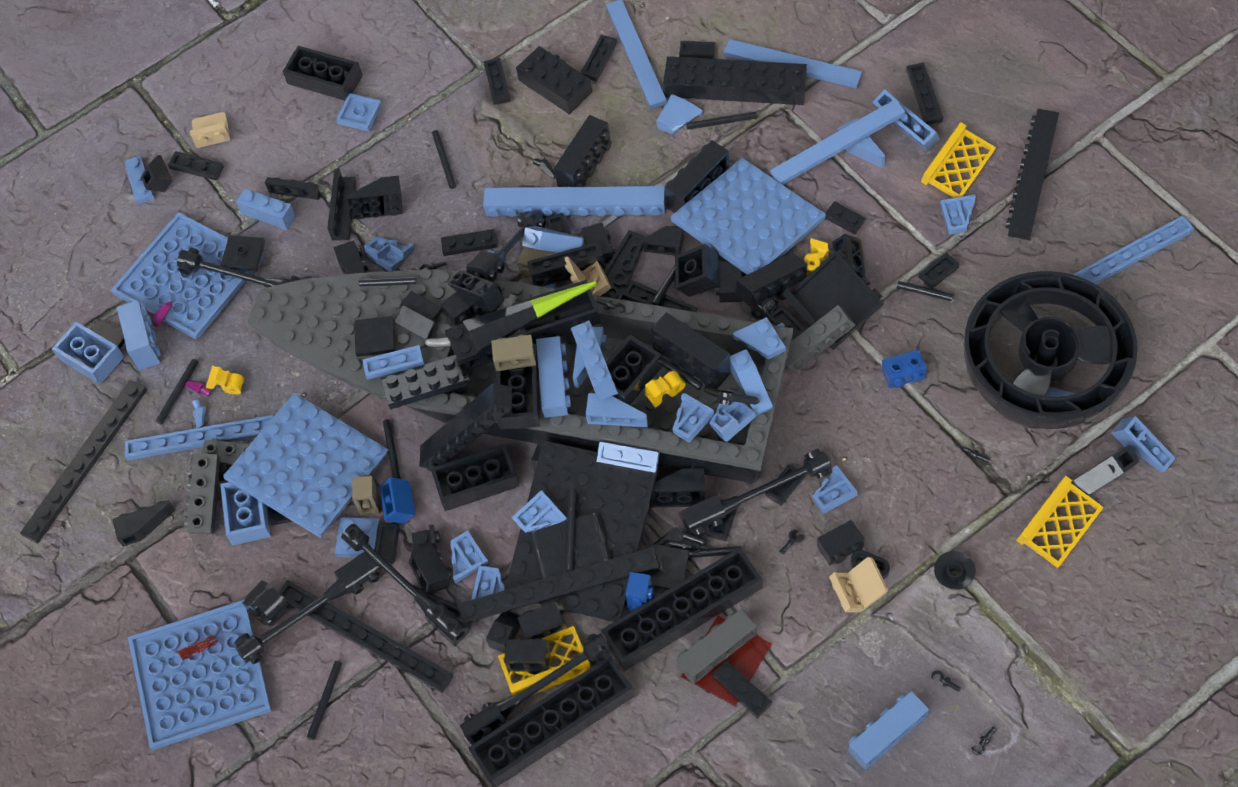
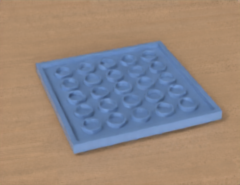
[671,158,826,275]
[111,212,264,340]
[224,393,389,538]
[128,600,272,750]

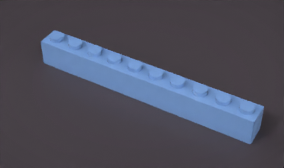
[483,186,666,217]

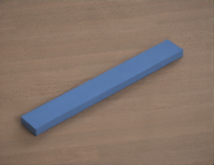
[606,0,667,109]
[724,39,862,89]
[770,99,906,185]
[1072,215,1195,284]
[125,414,275,460]

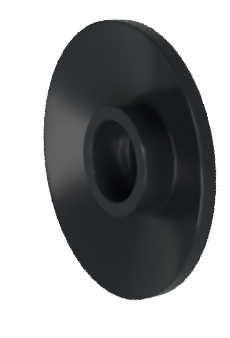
[934,551,976,590]

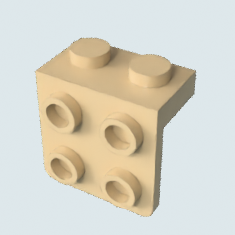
[190,112,230,148]
[564,256,611,296]
[829,557,888,612]

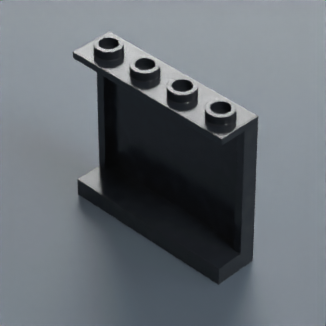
[782,247,884,350]

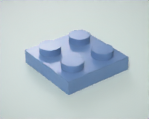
[336,93,382,132]
[335,518,380,557]

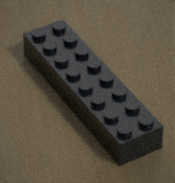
[663,56,807,105]
[601,547,763,671]
[468,657,634,787]

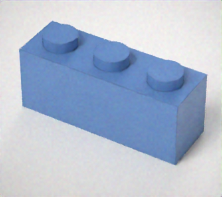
[236,188,296,230]

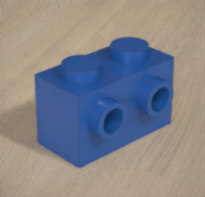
[881,350,927,388]
[379,477,415,524]
[625,572,655,612]

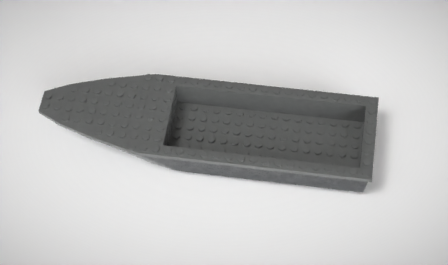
[248,269,793,483]

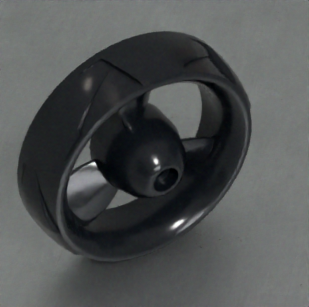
[964,271,1138,429]

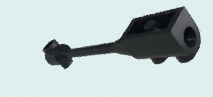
[466,210,546,281]
[177,247,301,288]
[678,448,831,536]
[341,523,469,647]
[235,552,382,664]
[460,633,612,745]

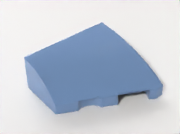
[656,95,703,134]
[364,237,415,272]
[709,389,756,442]

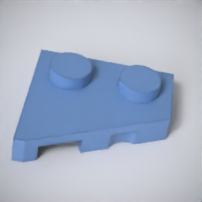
[940,195,976,235]
[733,317,786,359]
[512,490,567,533]
[451,530,489,583]

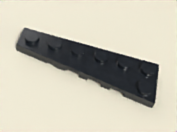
[601,230,645,300]

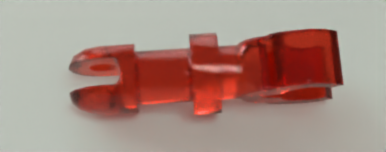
[178,635,218,660]

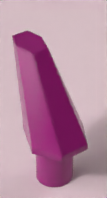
[152,302,173,327]
[185,381,212,396]

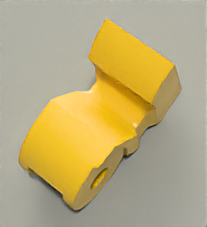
[804,239,829,276]
[206,366,245,395]
[645,371,686,408]

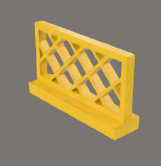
[921,122,996,198]
[1016,476,1104,568]
[498,626,591,696]

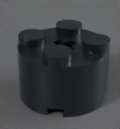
[242,580,290,627]

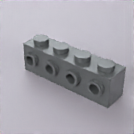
[786,305,855,372]
[201,439,251,469]
[184,453,221,534]
[677,609,757,685]

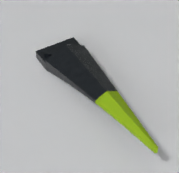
[445,281,597,365]

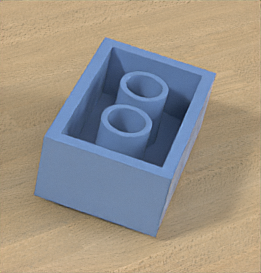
[117,300,161,370]
[52,321,124,384]
[220,482,271,546]

